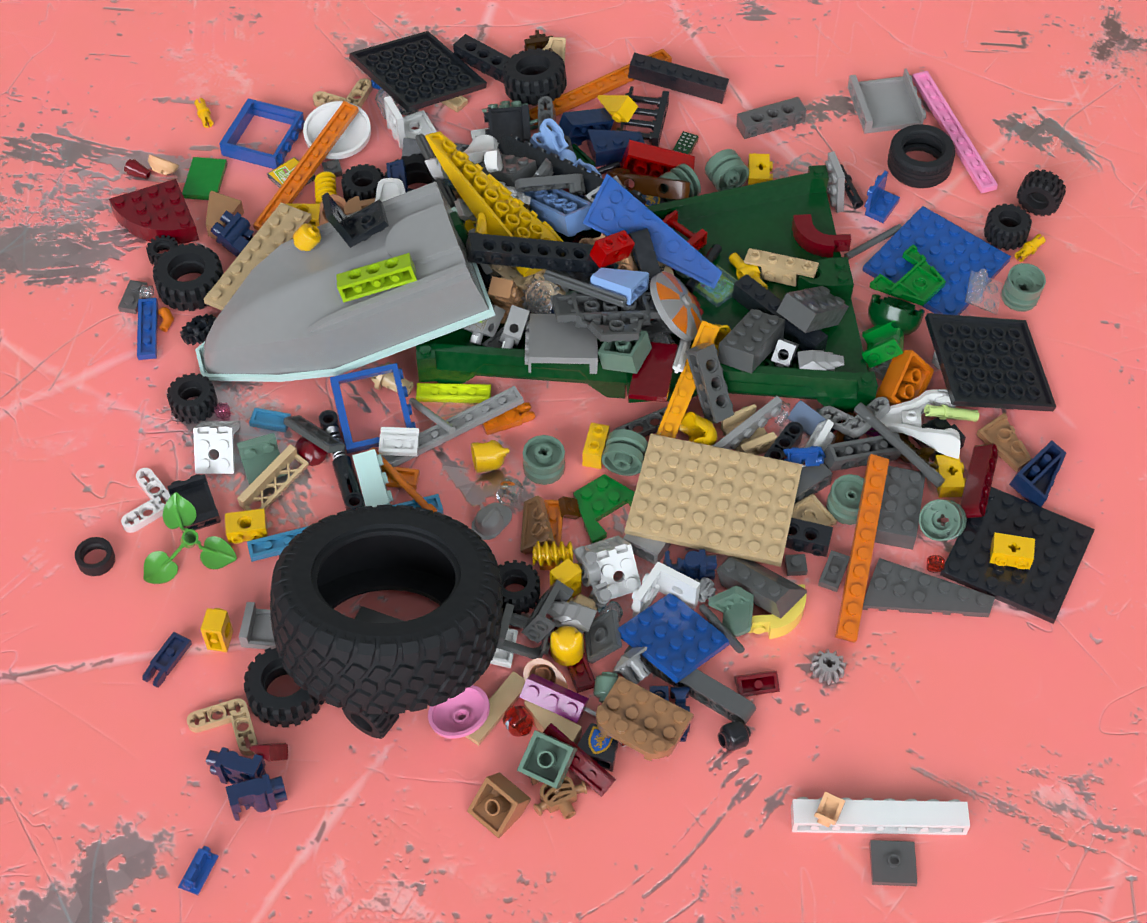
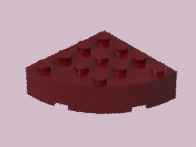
[109,179,199,244]

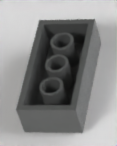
[472,153,537,187]
[776,286,849,333]
[718,309,785,374]
[874,466,925,550]

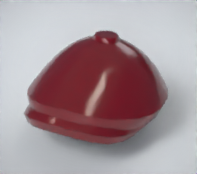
[295,436,328,466]

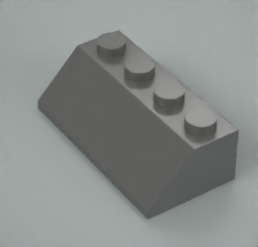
[716,557,807,619]

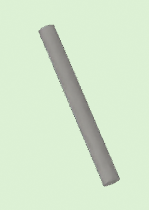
[409,398,456,434]

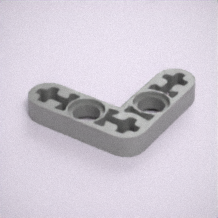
[819,397,890,438]

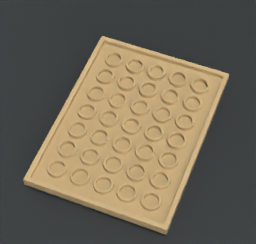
[625,434,803,567]

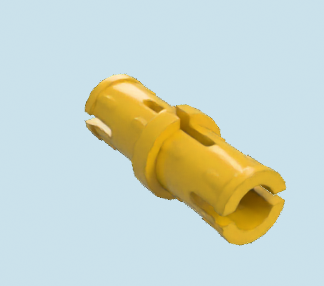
[194,98,213,128]
[1014,234,1046,262]

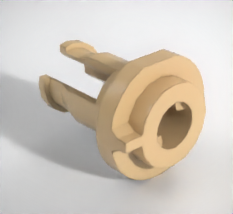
[371,362,414,398]

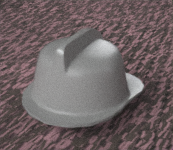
[472,503,512,540]

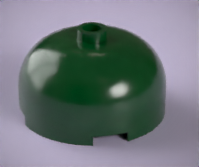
[868,294,925,335]

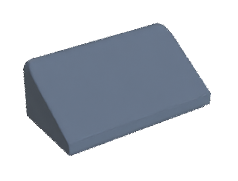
[787,400,827,437]

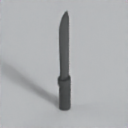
[699,604,745,653]

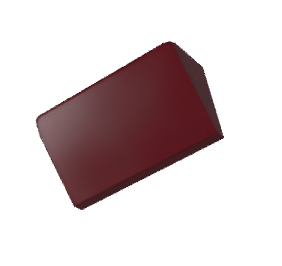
[734,670,780,697]
[249,743,288,762]

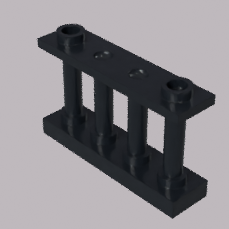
[616,86,669,147]

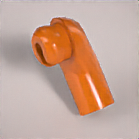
[158,307,174,332]

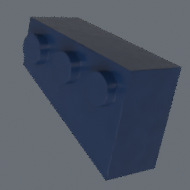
[559,108,614,146]
[587,129,645,167]
[1009,440,1066,507]

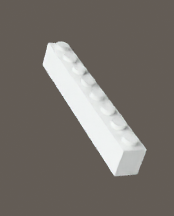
[791,797,970,835]

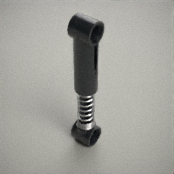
[319,410,365,510]

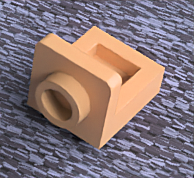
[814,792,846,827]

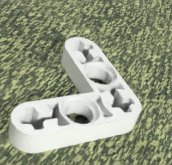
[121,468,170,533]

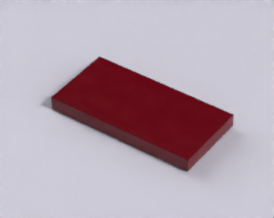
[628,342,678,402]

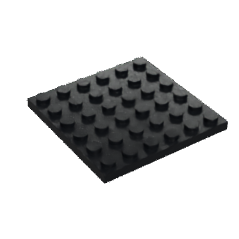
[349,31,487,112]
[925,313,1056,412]
[940,487,1095,624]

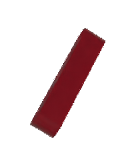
[960,443,998,518]

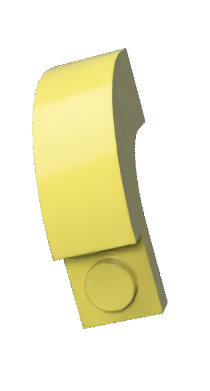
[748,584,806,639]

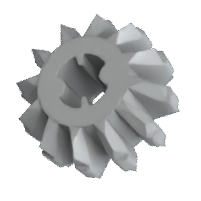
[810,649,846,685]

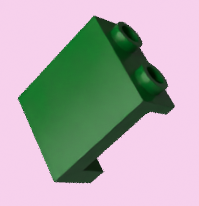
[862,320,904,368]

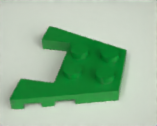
[869,244,946,306]
[573,474,635,544]

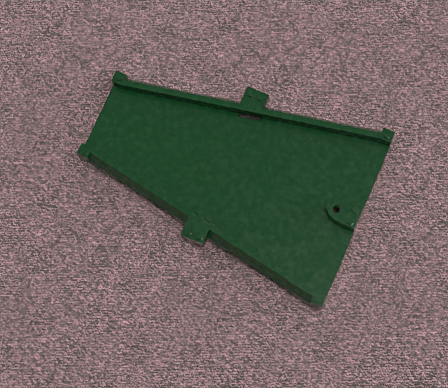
[416,165,878,413]

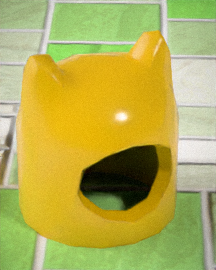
[471,440,510,473]
[550,625,584,666]

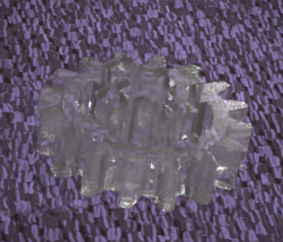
[521,276,562,314]

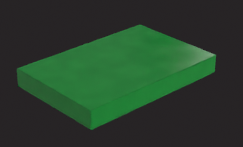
[182,157,227,200]

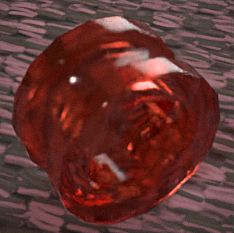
[926,555,945,573]

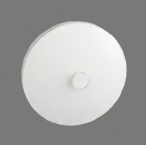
[303,101,371,160]

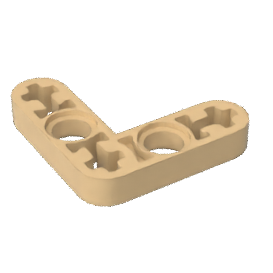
[313,78,372,108]
[187,698,258,756]

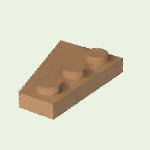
[976,413,1032,472]

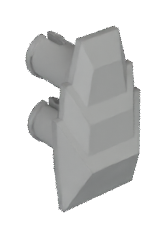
[798,350,844,371]
[547,600,597,633]
[612,647,651,684]

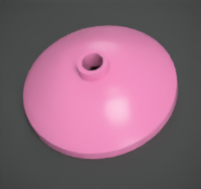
[428,685,490,739]

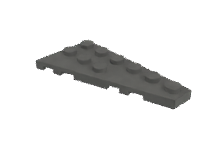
[862,558,995,617]

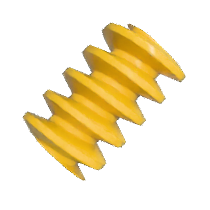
[314,172,337,204]
[533,541,573,566]

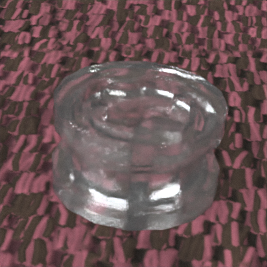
[139,284,154,299]

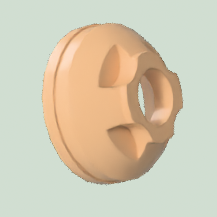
[148,154,179,176]

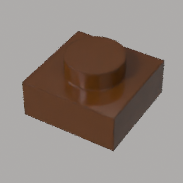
[558,496,580,520]

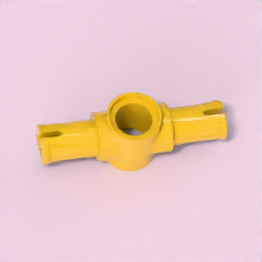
[729,253,768,290]

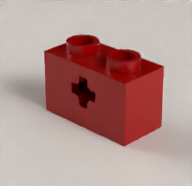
[590,230,635,268]

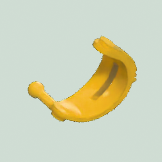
[465,213,487,234]

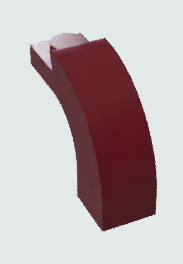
[792,214,852,258]

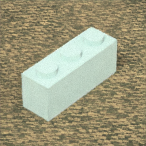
[352,449,394,507]

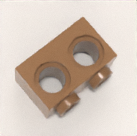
[488,276,521,307]

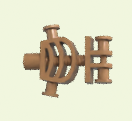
[527,775,587,819]

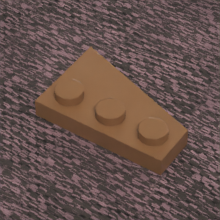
[520,496,555,555]

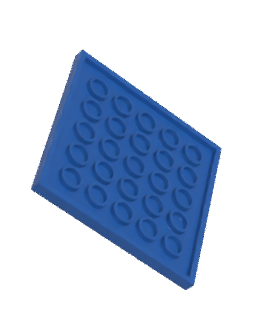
[862,206,1011,315]

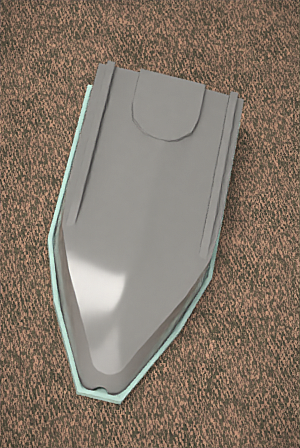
[195,182,495,382]

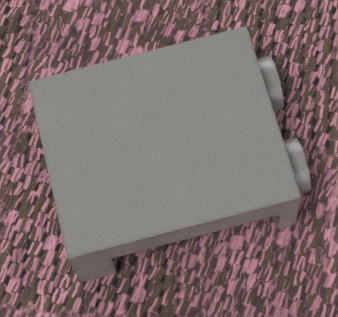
[239,602,276,649]

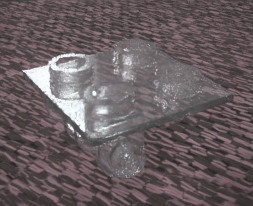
[965,269,1003,315]

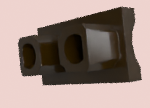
[524,30,553,51]

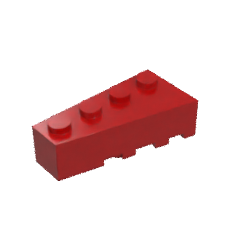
[620,140,695,177]

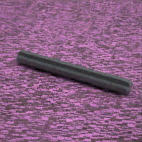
[543,270,627,307]

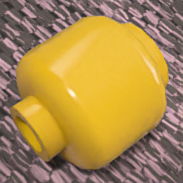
[293,223,321,251]

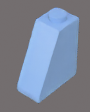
[590,268,649,305]

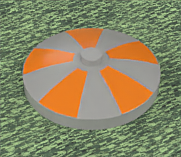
[650,272,702,341]

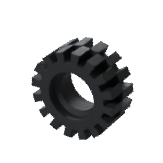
[146,235,179,266]

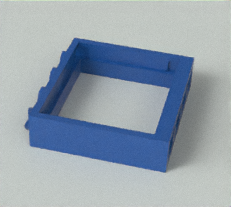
[219,98,305,169]
[330,363,416,454]

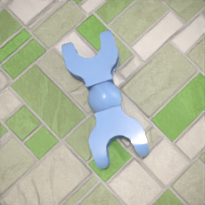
[530,118,602,199]

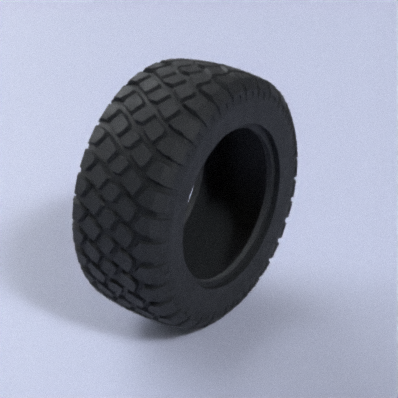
[270,505,503,715]

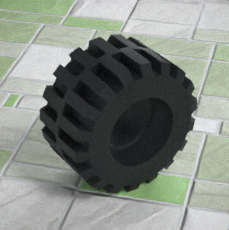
[341,164,384,203]
[1017,169,1066,216]
[984,204,1032,250]
[167,373,218,424]
[498,560,540,615]
[342,706,399,739]

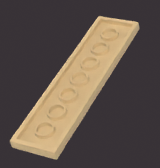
[204,203,312,310]

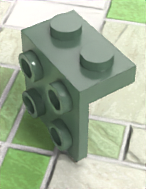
[708,586,754,638]

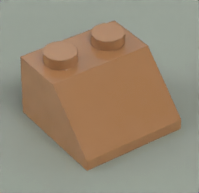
[467,772,531,838]

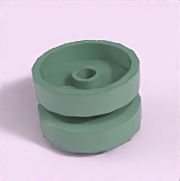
[705,149,749,191]
[601,429,648,476]
[523,435,565,485]
[826,474,864,525]

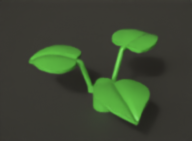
[143,492,237,584]

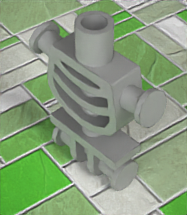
[573,546,612,611]

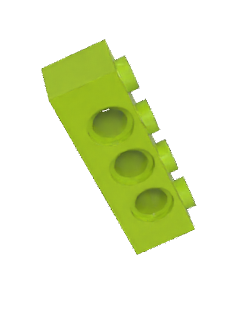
[336,253,417,302]

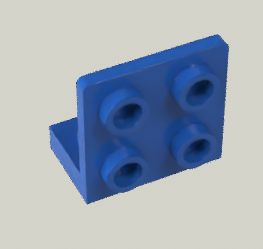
[864,171,900,223]

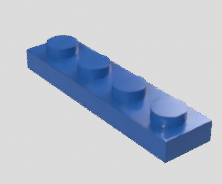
[137,298,158,360]

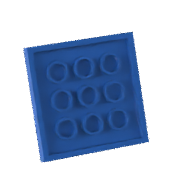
[618,593,730,683]

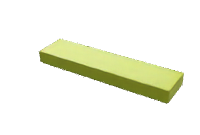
[416,383,491,403]

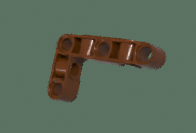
[607,168,691,200]

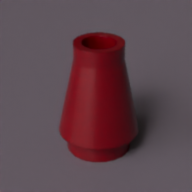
[124,159,151,180]

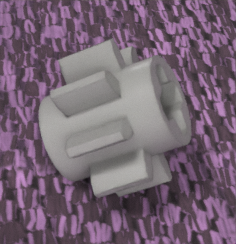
[695,577,716,602]

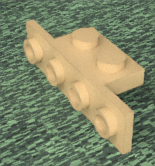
[744,248,819,287]

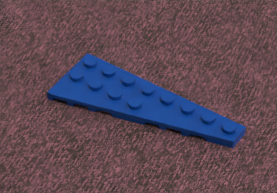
[583,174,722,288]

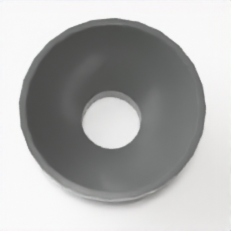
[533,158,554,177]

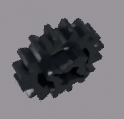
[180,314,216,345]

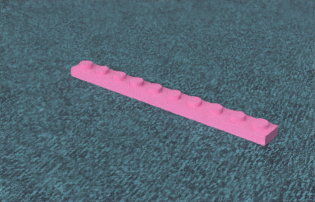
[912,71,998,193]

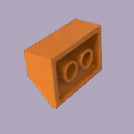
[875,350,934,406]

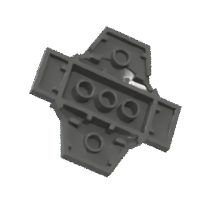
[552,274,662,342]

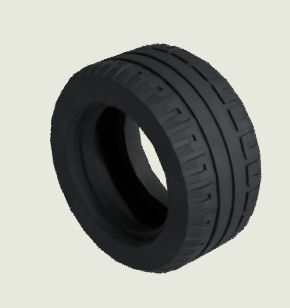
[887,124,956,188]

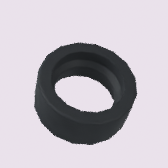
[75,537,115,576]

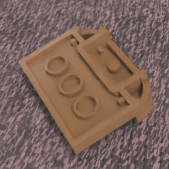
[596,676,694,761]

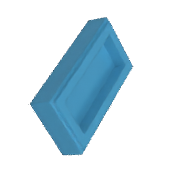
[249,408,291,433]

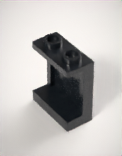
[484,105,531,143]
[167,474,221,533]

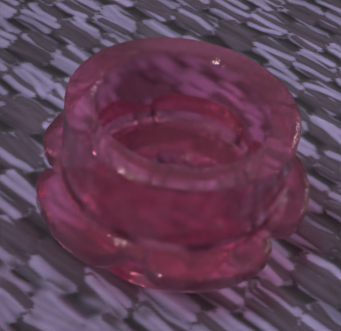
[215,402,231,420]

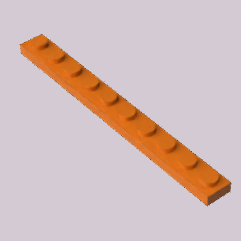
[529,49,672,126]
[253,101,359,230]
[835,454,889,643]

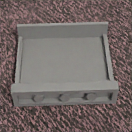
[847,68,926,134]
[525,314,598,374]

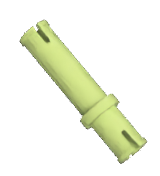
[924,404,980,422]

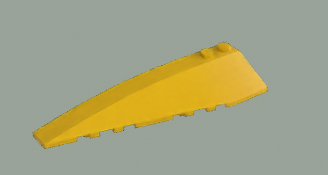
[425,131,564,277]

